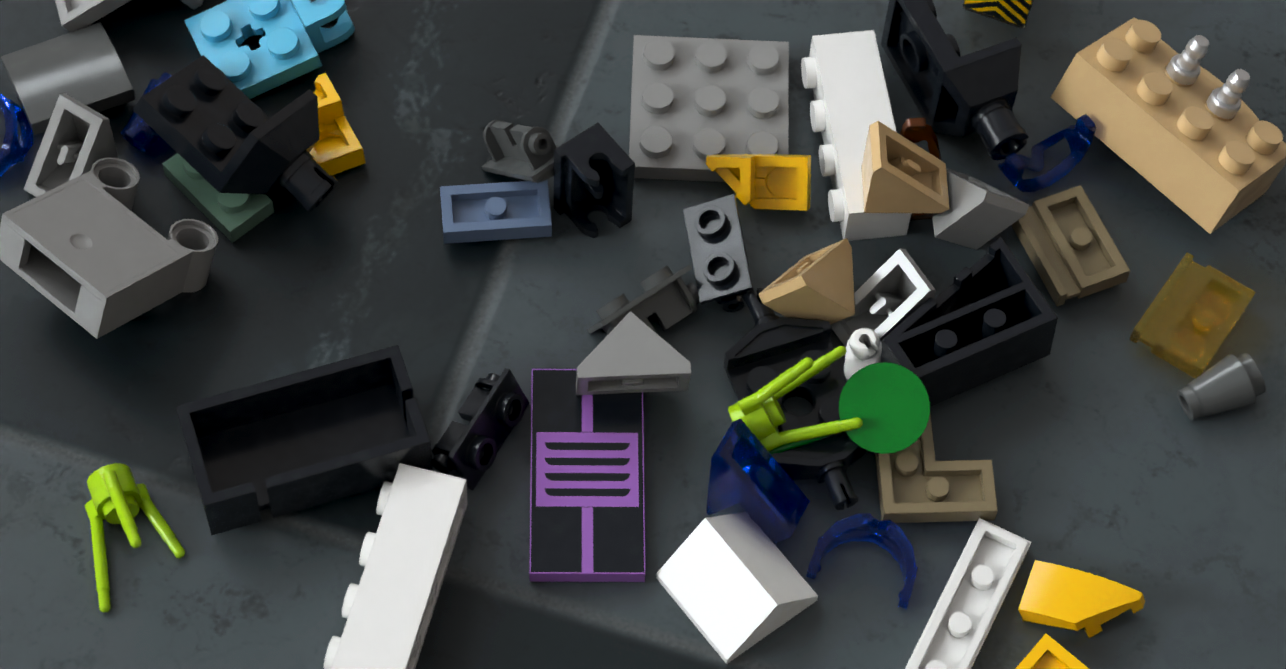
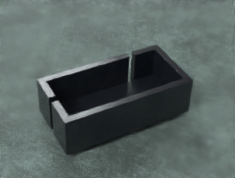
[175,345,433,535]

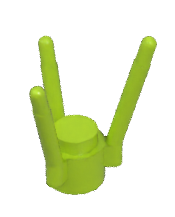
[728,346,863,453]
[84,463,185,613]

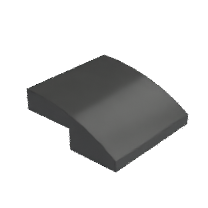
[0,22,136,135]

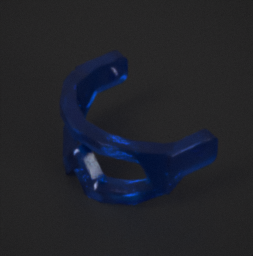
[0,93,34,177]
[998,114,1096,192]
[806,513,918,609]

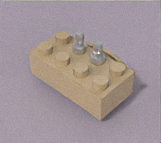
[1051,17,1286,234]

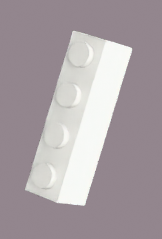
[801,30,912,241]
[324,463,468,669]

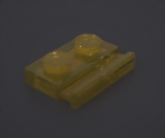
[1129,252,1256,379]

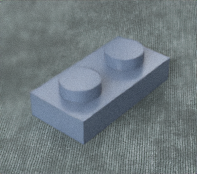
[440,180,552,244]

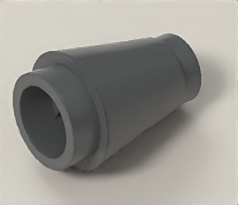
[1177,353,1266,420]

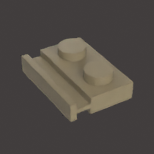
[1011,185,1130,307]

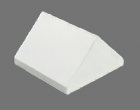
[656,511,818,664]

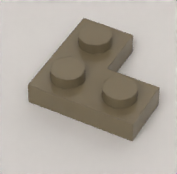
[875,413,998,523]

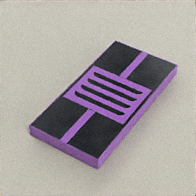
[529,369,645,582]

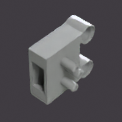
[0,157,219,339]

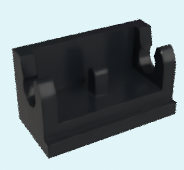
[553,123,635,238]

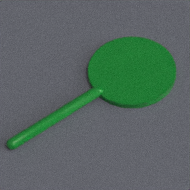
[741,362,930,468]

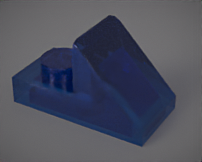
[706,419,810,544]

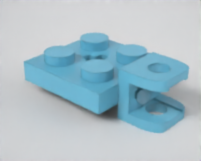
[184,0,355,99]

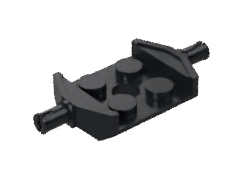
[724,288,867,510]

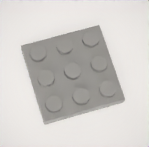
[629,35,789,182]

